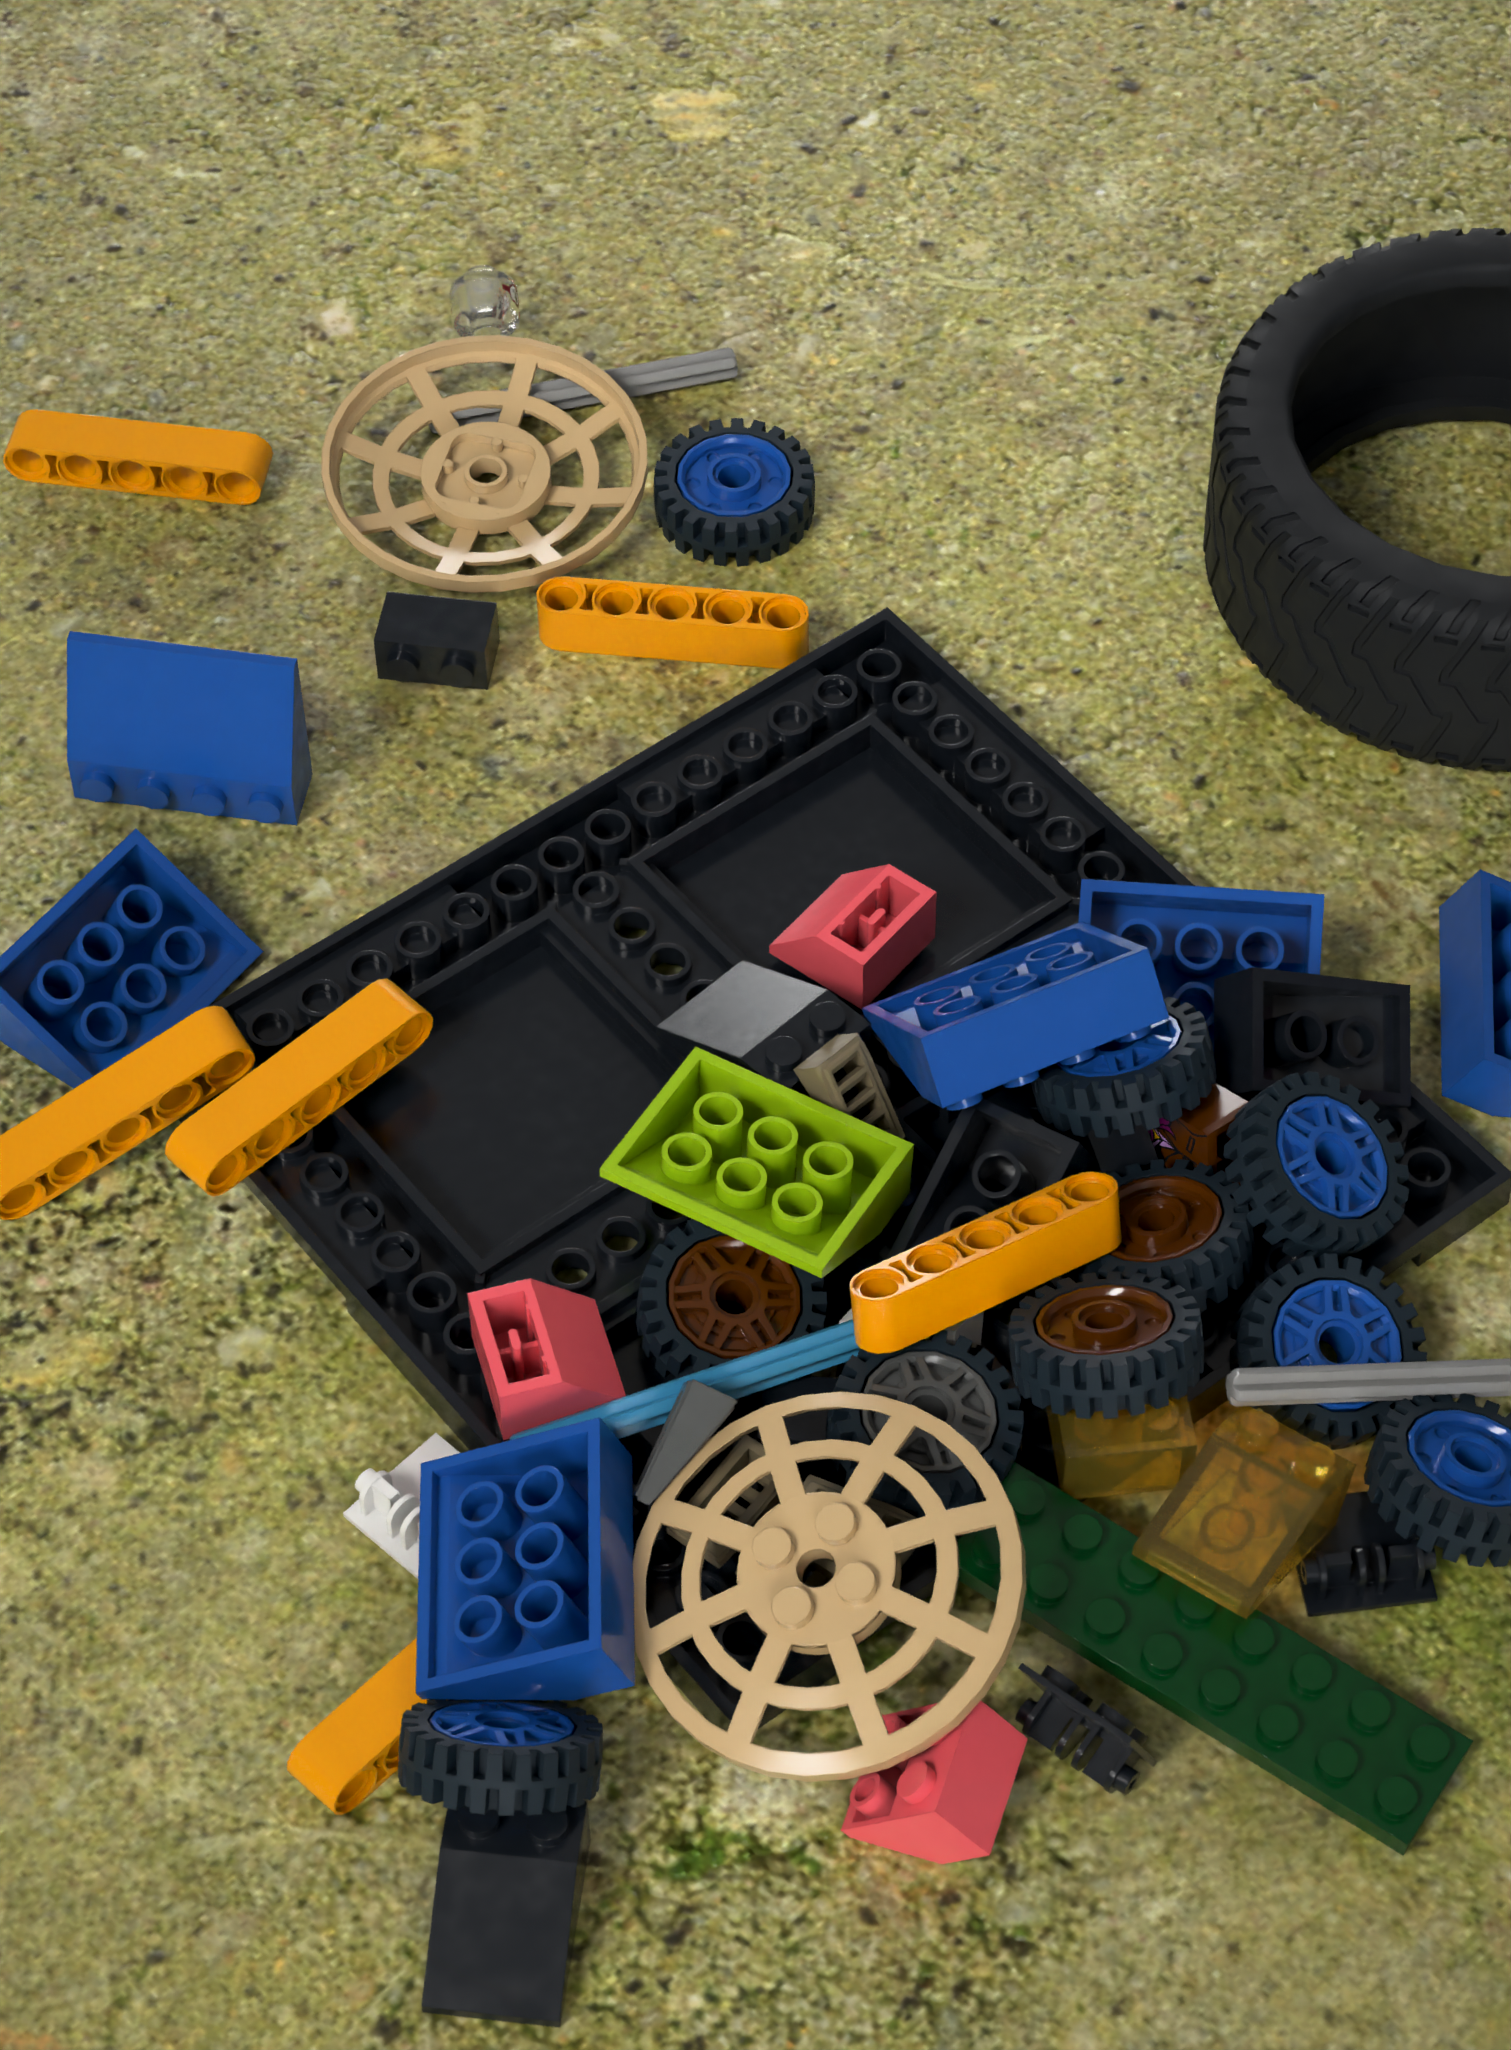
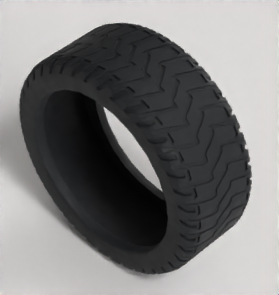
[1203,228,1511,772]

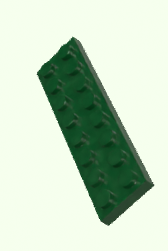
[957,1462,1473,1855]

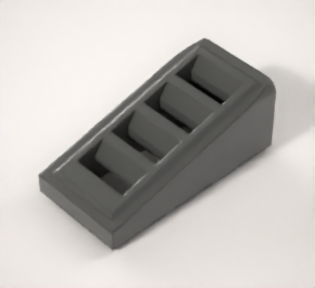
[633,1379,738,1505]

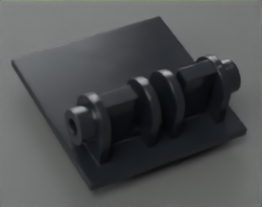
[1280,1491,1438,1617]
[1015,1663,1157,1796]

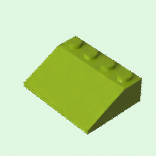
[600,1046,914,1278]

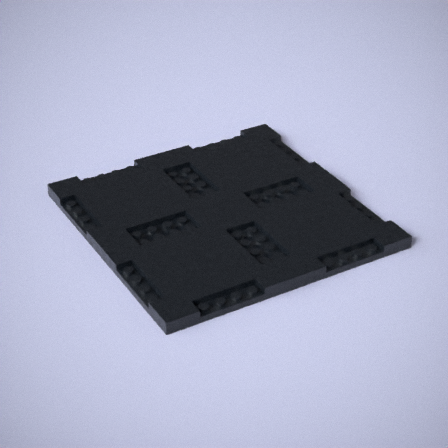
[178,607,1511,1732]

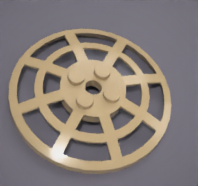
[321,335,648,593]
[633,1391,1026,1782]

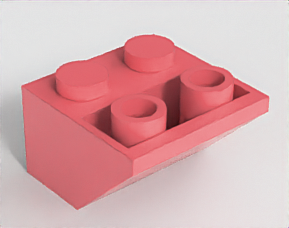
[769,864,937,1010]
[467,1278,626,1440]
[841,1700,1028,1864]

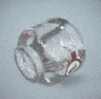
[450,265,520,337]

